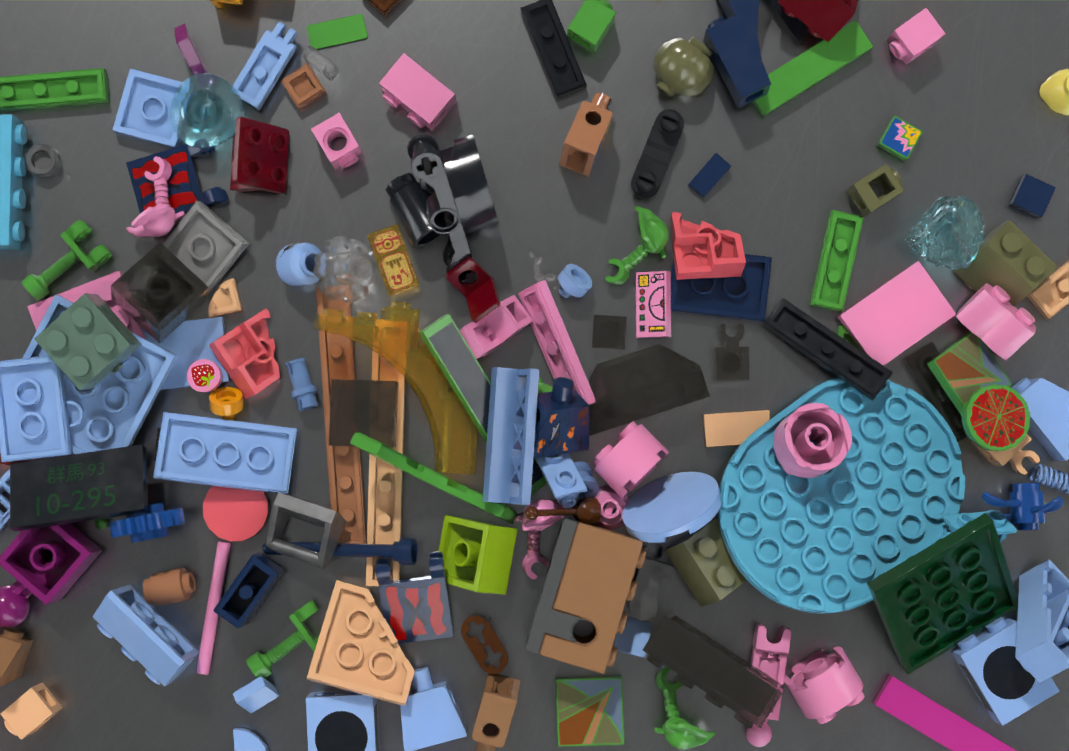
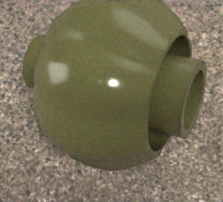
[654,37,714,98]

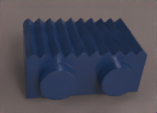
[213,553,284,628]

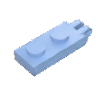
[229,22,298,111]

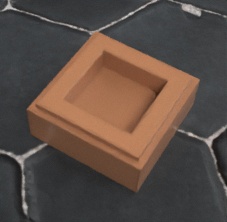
[280,63,326,110]

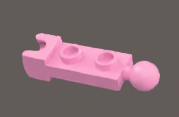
[744,623,791,747]

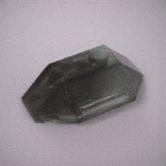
[588,344,710,436]

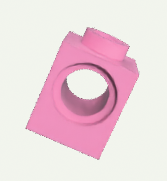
[887,8,946,65]
[311,113,363,169]

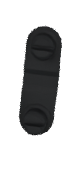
[631,109,684,198]

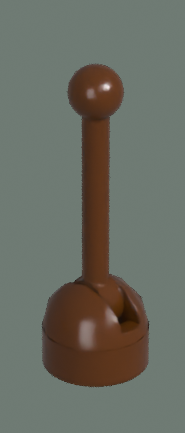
[525,497,601,524]

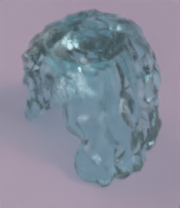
[905,196,985,270]

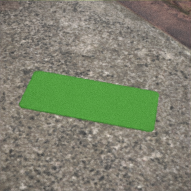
[307,14,368,50]

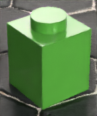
[567,0,616,54]

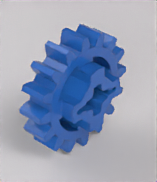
[109,503,185,543]

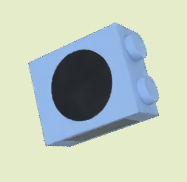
[951,617,1060,726]
[306,690,380,751]

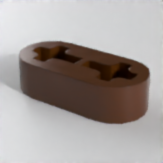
[461,614,508,674]

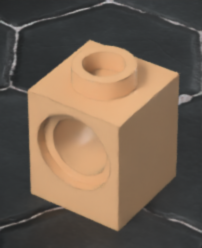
[0,682,63,740]

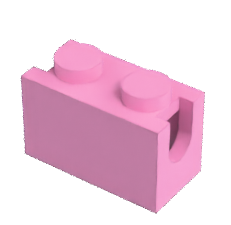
[379,53,457,131]

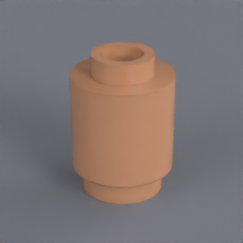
[143,567,196,607]

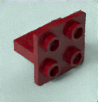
[230,117,289,194]

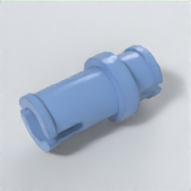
[285,358,319,411]

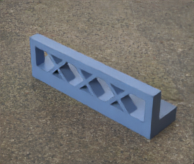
[482,367,539,505]

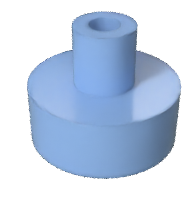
[558,264,592,298]

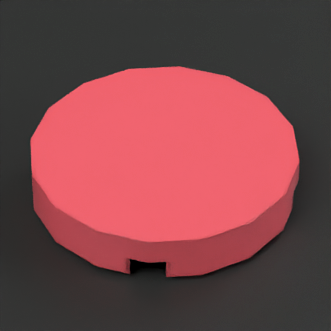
[203,486,270,542]

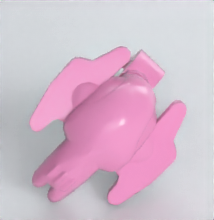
[126,156,185,238]
[514,499,572,580]

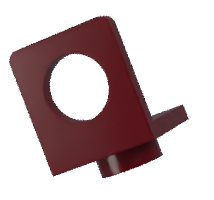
[446,257,500,323]

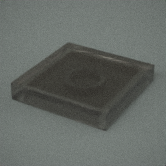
[329,379,399,448]

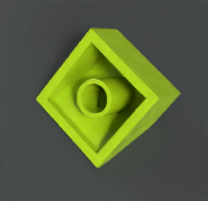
[438,515,518,595]

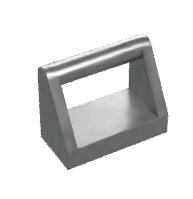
[265,492,347,569]

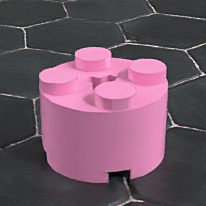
[773,403,852,478]
[594,421,670,499]
[784,646,865,724]

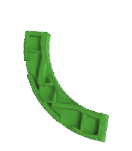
[350,432,517,525]

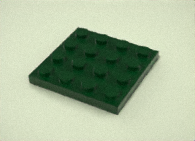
[867,513,1018,674]

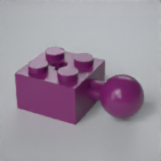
[0,523,103,628]

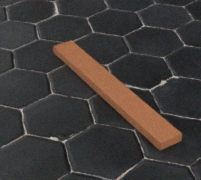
[316,285,367,544]

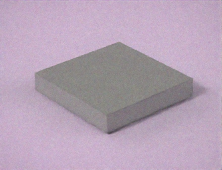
[158,201,249,294]

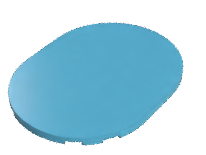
[718,378,965,614]

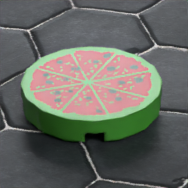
[962,384,1030,452]

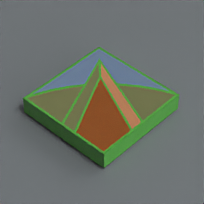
[927,332,1012,416]
[555,676,624,747]

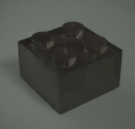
[111,242,209,344]

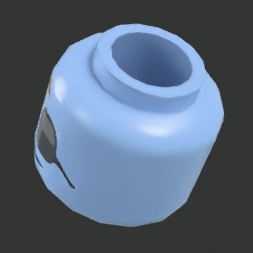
[276,242,325,286]

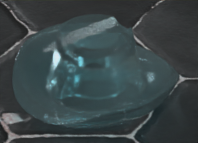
[170,73,244,148]

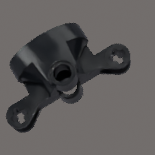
[407,134,499,283]

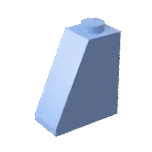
[1012,377,1069,461]

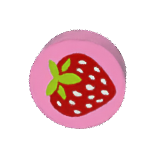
[187,359,222,393]

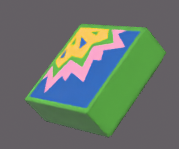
[877,116,923,161]

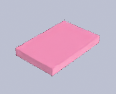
[838,261,956,366]

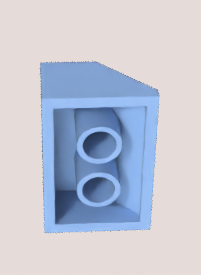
[93,585,199,687]

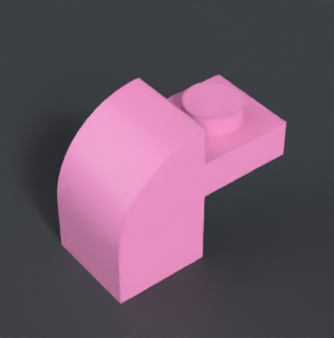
[459,295,533,359]

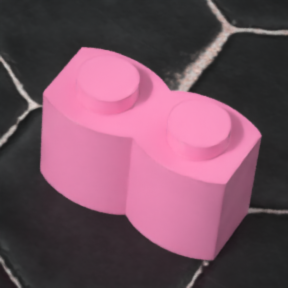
[956,283,1036,360]

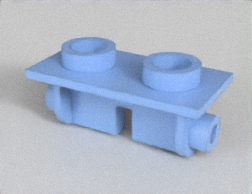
[535,453,587,508]

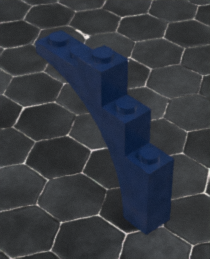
[703,0,771,108]

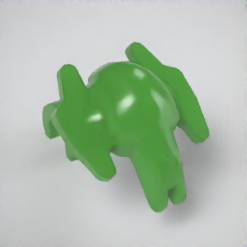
[605,206,669,285]
[654,666,715,750]

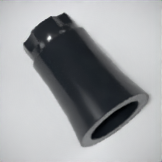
[385,173,444,249]

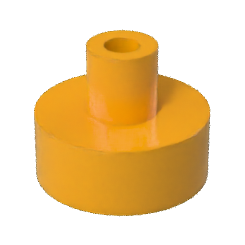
[209,387,243,420]

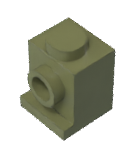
[847,163,904,217]

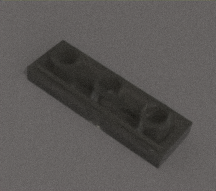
[902,342,967,442]

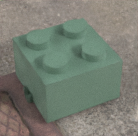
[34,293,142,390]

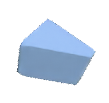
[614,616,652,658]

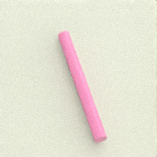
[196,541,231,675]

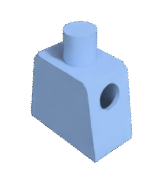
[400,667,468,751]

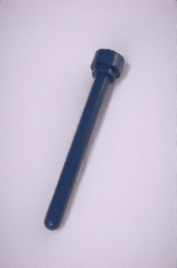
[262,538,418,565]

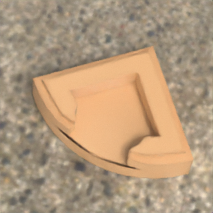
[208,278,243,318]

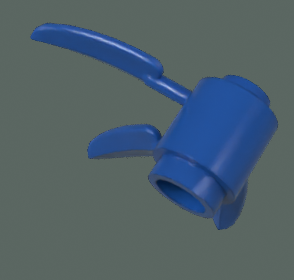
[958,483,1064,531]

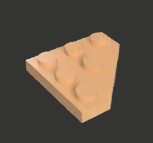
[307,580,415,706]

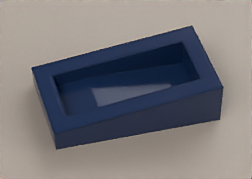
[688,153,731,198]

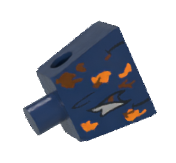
[534,377,589,458]

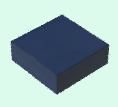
[1009,174,1056,218]

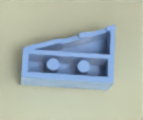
[1015,559,1069,683]

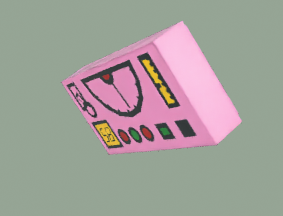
[636,271,671,338]

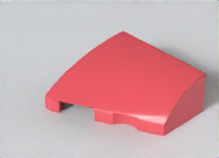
[670,212,746,280]
[209,308,280,400]

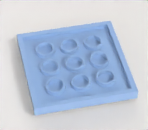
[23,294,178,454]

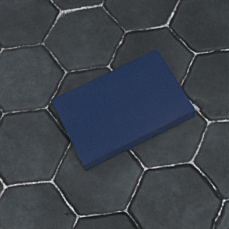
[671,254,772,323]

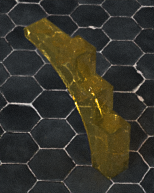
[313,301,478,475]

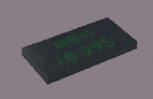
[10,444,148,531]

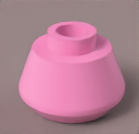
[594,485,629,530]

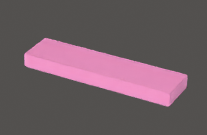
[518,280,596,405]

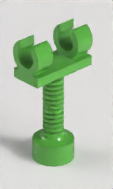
[21,220,112,301]
[246,600,319,679]

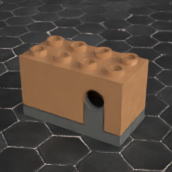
[525,516,647,674]

